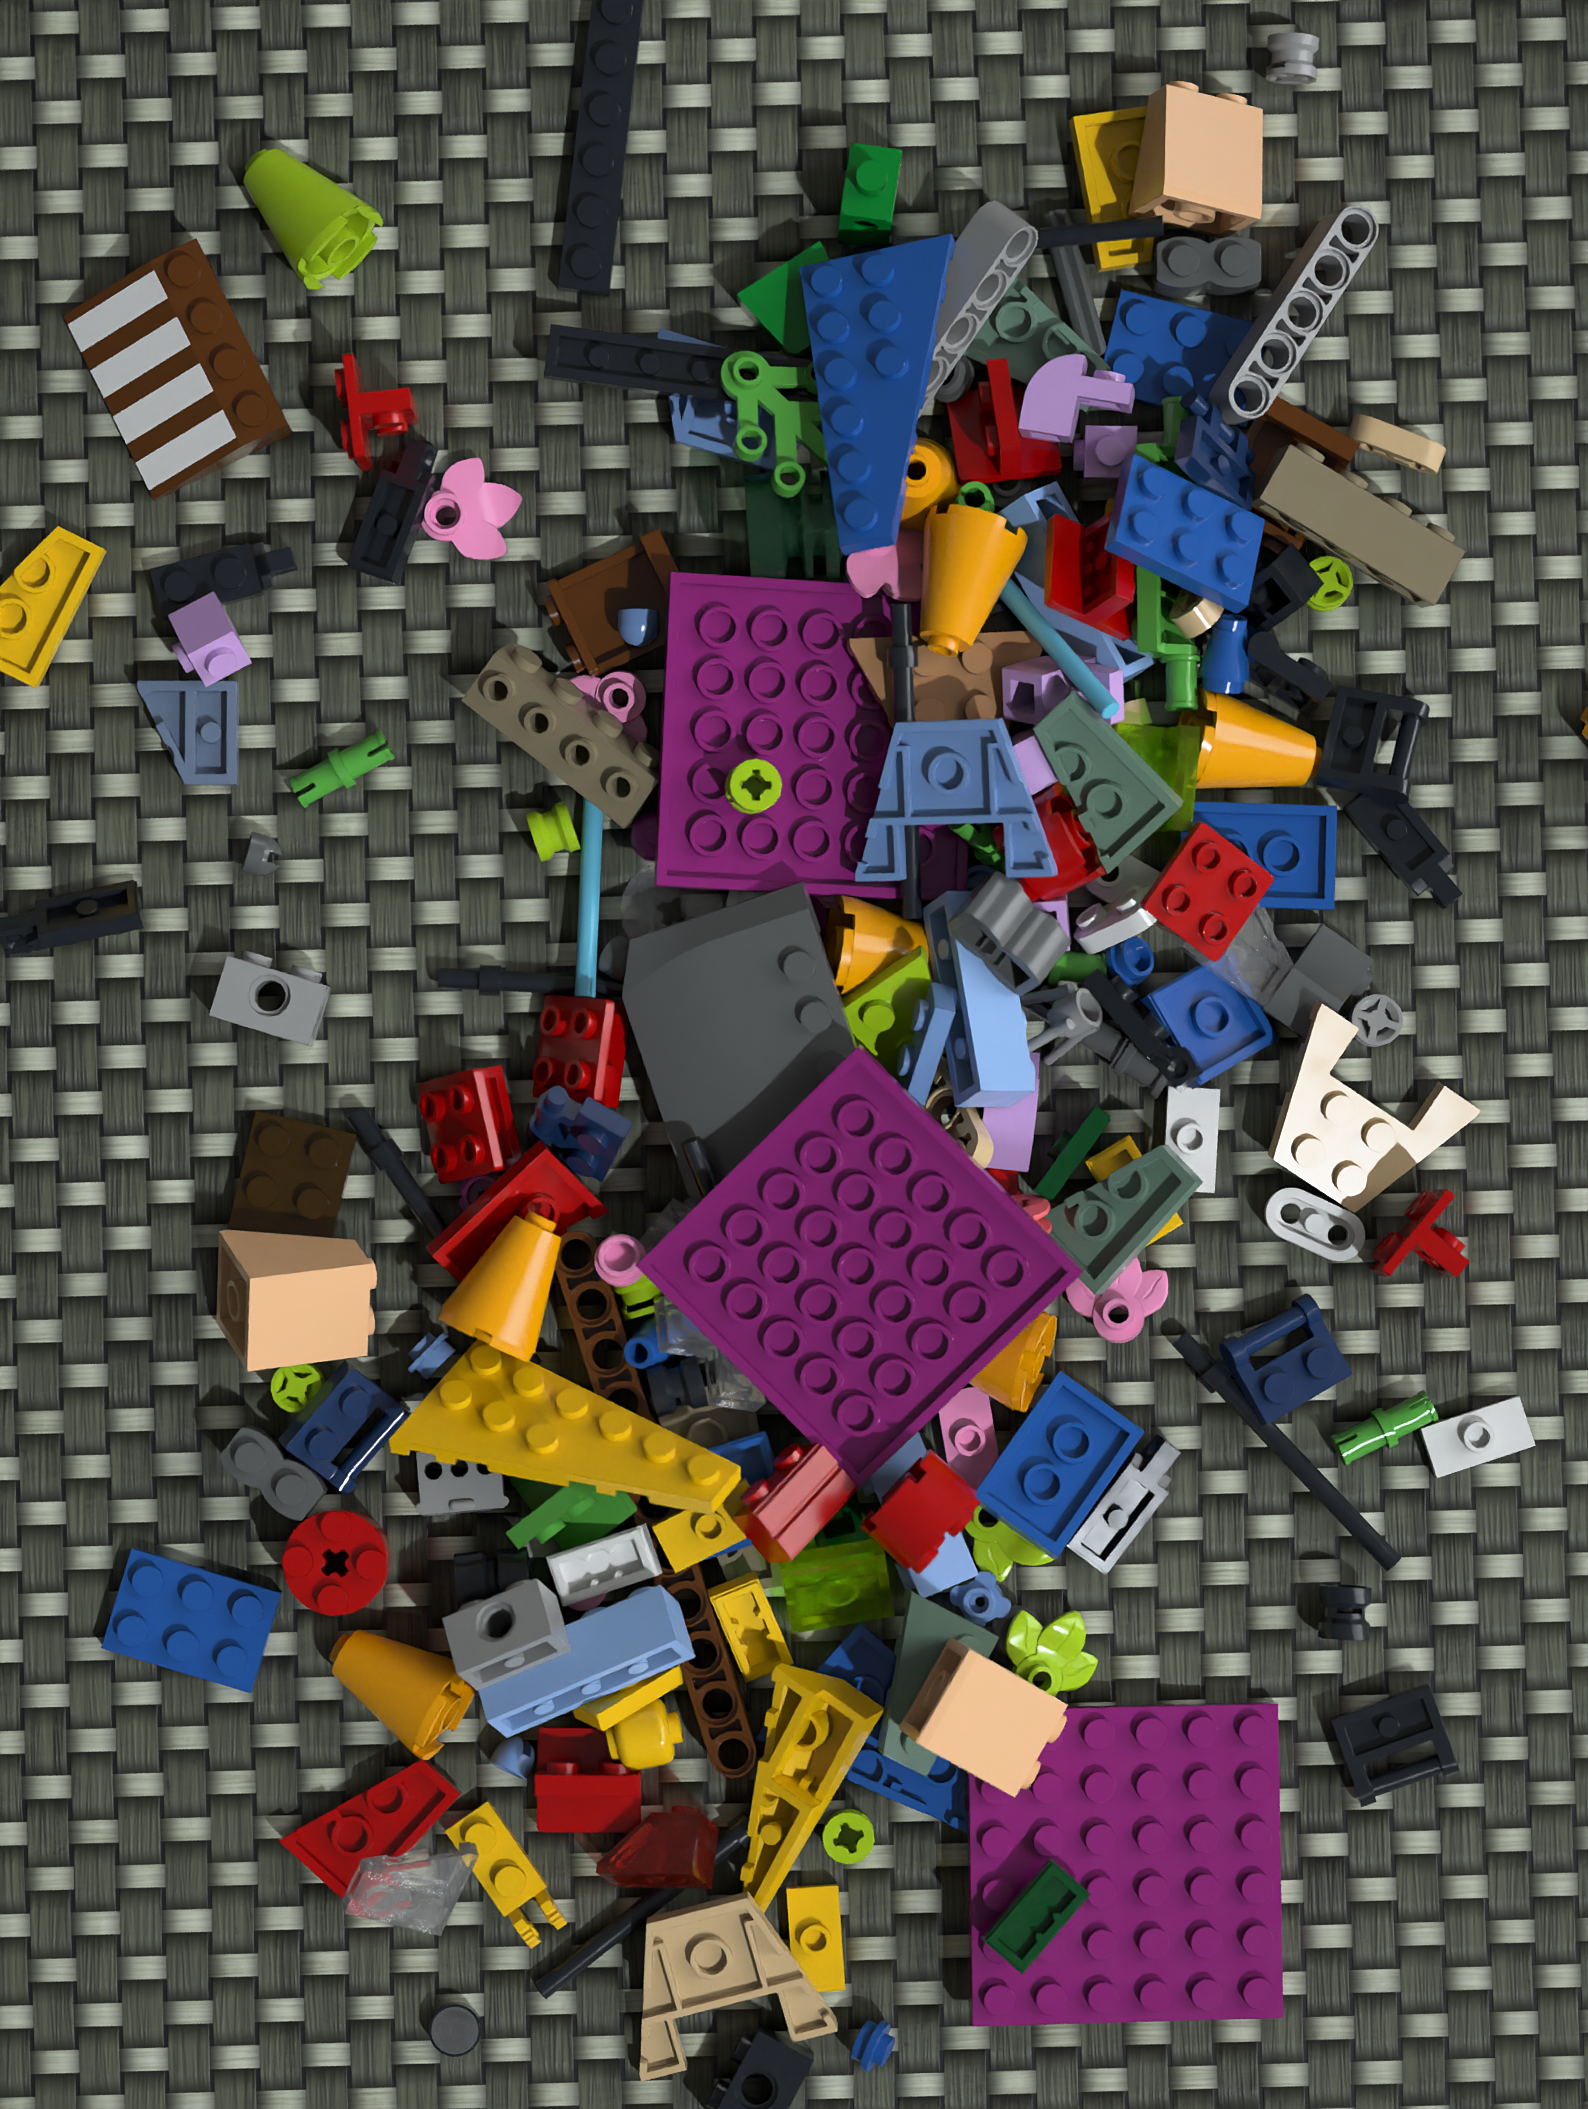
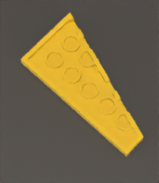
[389,1339,741,1515]

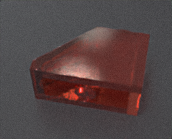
[596,1805,719,1889]

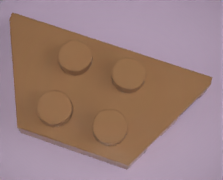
[846,631,1043,732]

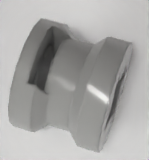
[1265,32,1319,85]
[1348,994,1403,1047]

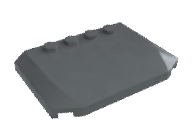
[622,881,857,1204]

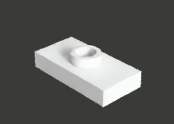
[1164,1086,1220,1193]
[1419,1396,1536,1478]
[546,1523,663,1607]

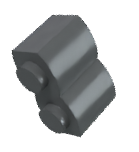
[1153,236,1261,299]
[947,871,1071,996]
[1261,924,1375,1041]
[219,1425,329,1521]

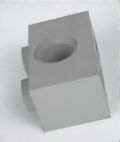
[209,950,331,1047]
[442,1578,572,1691]

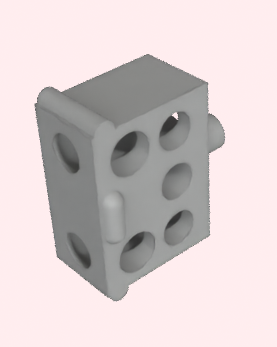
[415,1452,511,1517]

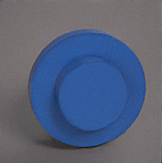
[1106,937,1154,987]
[851,2020,895,2072]

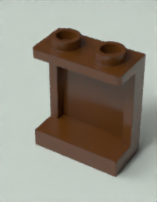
[1246,396,1360,556]
[542,529,679,679]

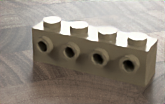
[1252,443,1466,608]
[461,643,660,829]

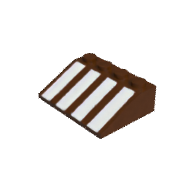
[63,238,293,501]

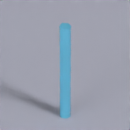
[999,578,1120,719]
[575,797,603,998]

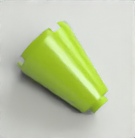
[243,148,383,290]

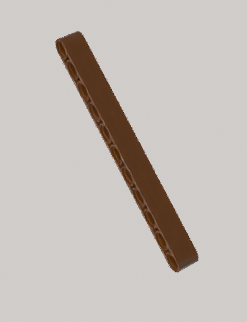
[555,1231,758,1778]

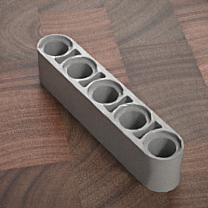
[918,200,1038,419]
[1209,205,1379,425]

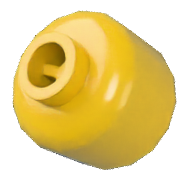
[605,1698,684,1771]

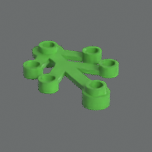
[720,351,829,497]

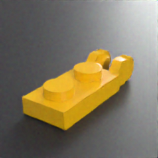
[445,1799,567,1949]

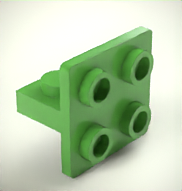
[506,1476,637,1551]

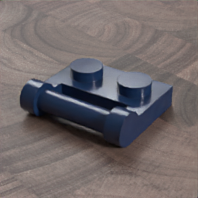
[1219,1293,1353,1426]
[278,1360,412,1496]

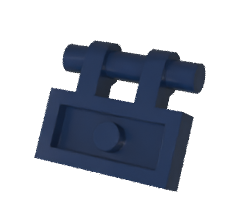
[1174,390,1257,512]
[526,1086,633,1182]

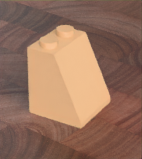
[1128,81,1263,238]
[216,1230,377,1372]
[898,1637,1068,1797]

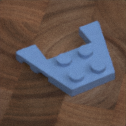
[855,718,1058,882]

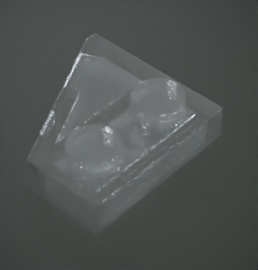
[1177,903,1294,1007]
[342,1842,479,1936]

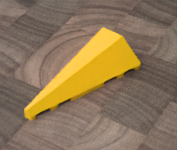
[740,1663,884,1913]

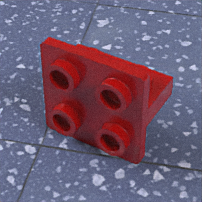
[334,353,419,471]
[946,358,1062,486]
[1044,511,1135,641]
[1140,821,1274,962]
[532,995,630,1108]
[418,1065,522,1184]
[1370,1189,1470,1278]
[535,1727,642,1833]

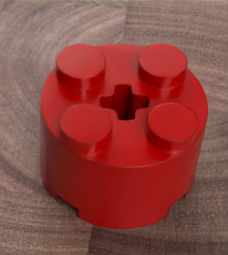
[993,781,1106,902]
[860,1449,981,1575]
[282,1508,391,1616]

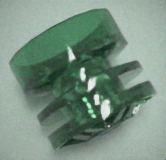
[744,469,843,580]

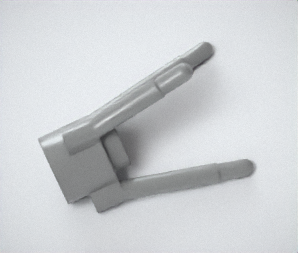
[1019,982,1103,1065]

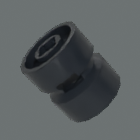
[454,1546,532,1610]

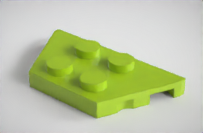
[842,945,946,1082]

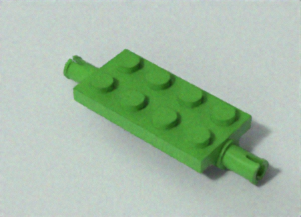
[1132,396,1202,712]

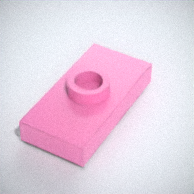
[938,1386,999,1490]

